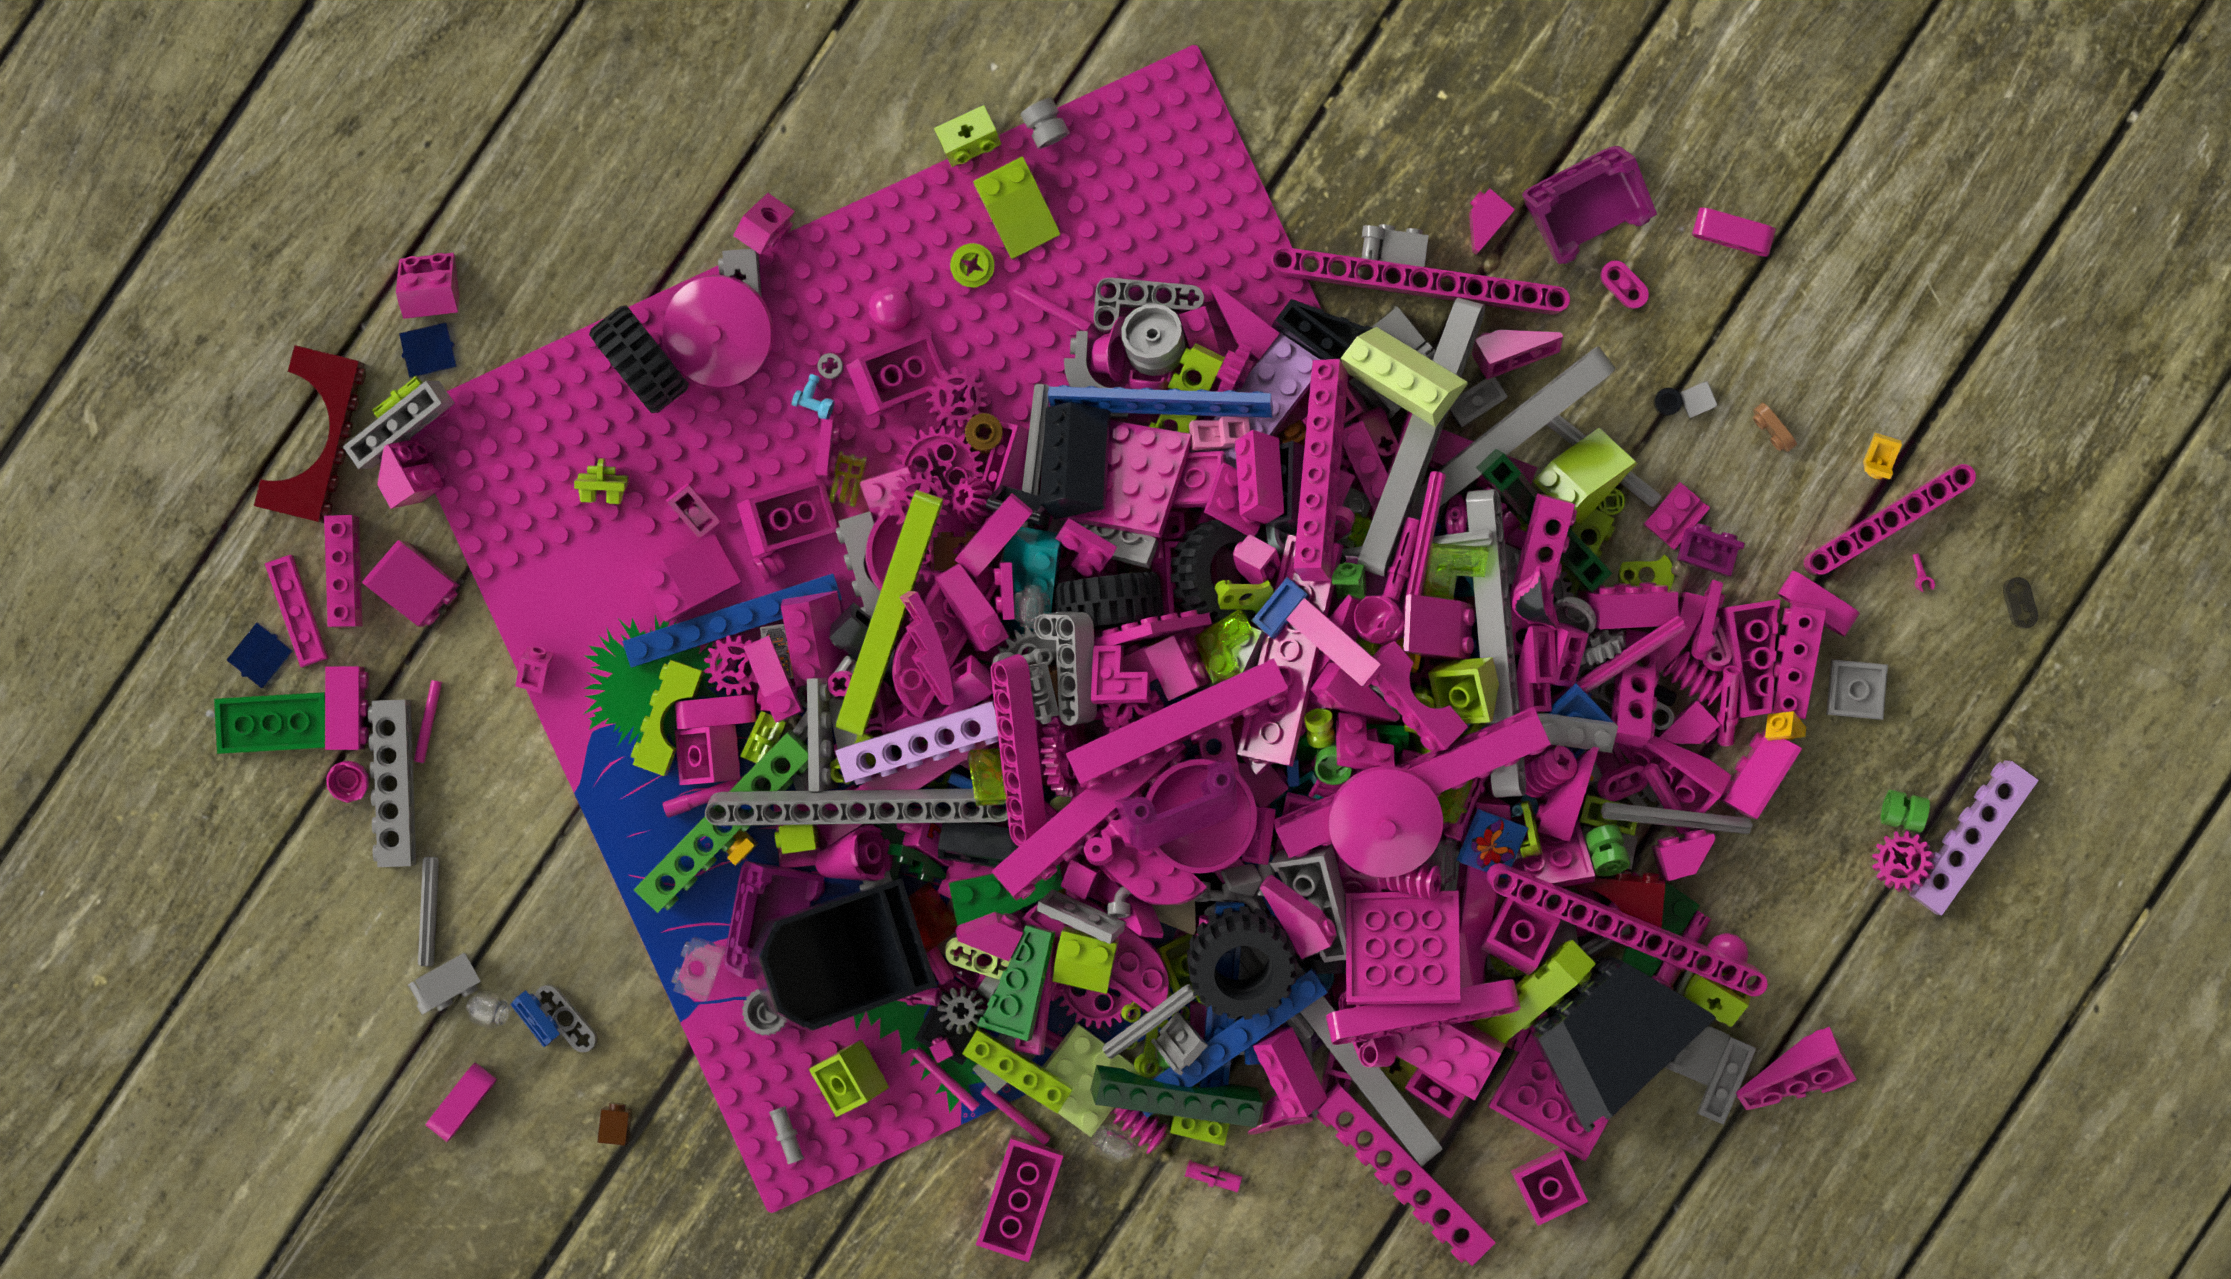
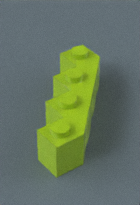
[1469,940,1596,1044]

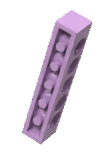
[835,701,999,785]
[1908,760,2039,916]

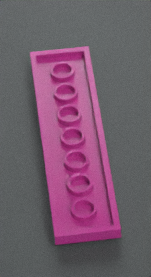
[1237,535,1343,767]

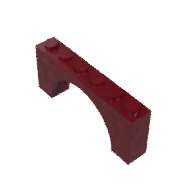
[254,345,366,523]
[1493,868,1665,945]

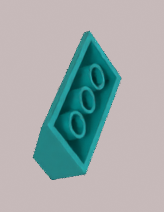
[1001,527,1062,637]

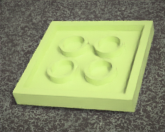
[1042,1023,1140,1137]

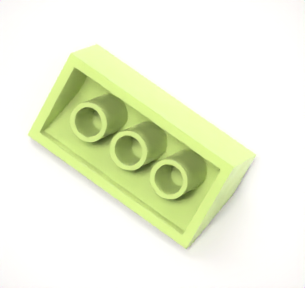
[1341,327,1468,427]

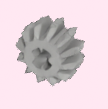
[938,986,985,1034]

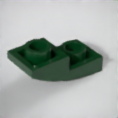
[887,843,946,883]

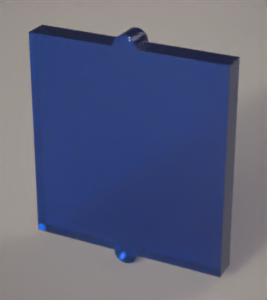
[399,322,457,378]
[227,622,293,688]

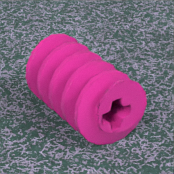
[1662,651,1723,706]
[1525,745,1577,798]
[1378,863,1441,901]
[1108,1108,1168,1154]

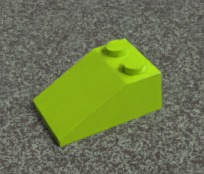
[973,156,1061,260]
[1533,428,1638,524]

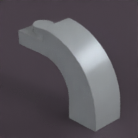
[1064,331,1128,419]

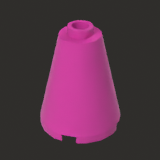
[815,825,893,881]

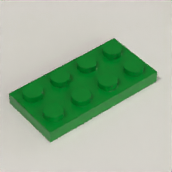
[214,692,325,754]

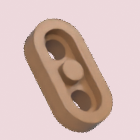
[1752,402,1797,452]

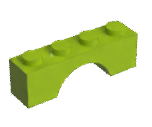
[631,660,704,776]

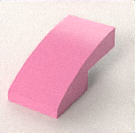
[1189,417,1250,451]

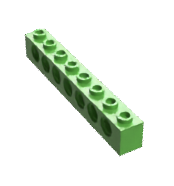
[634,729,808,913]

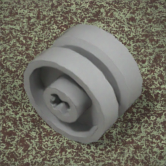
[1121,304,1186,376]

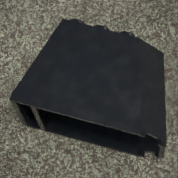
[749,878,937,1031]
[1531,955,1716,1132]

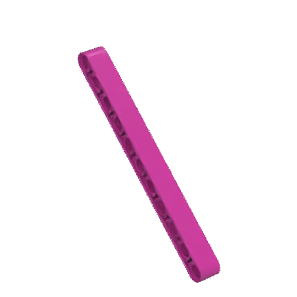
[1270,247,1570,315]
[1487,863,1768,997]

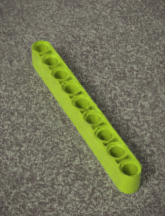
[836,490,943,737]

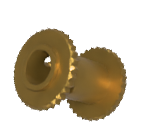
[965,413,1003,454]

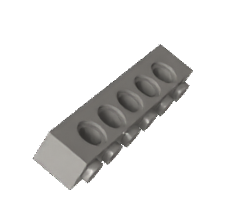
[368,700,416,867]

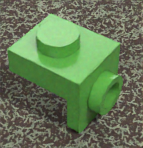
[1332,563,1367,599]

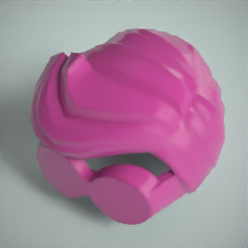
[1354,596,1405,645]

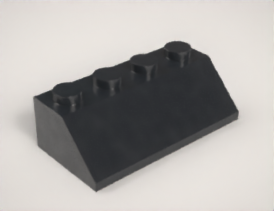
[1040,402,1111,519]

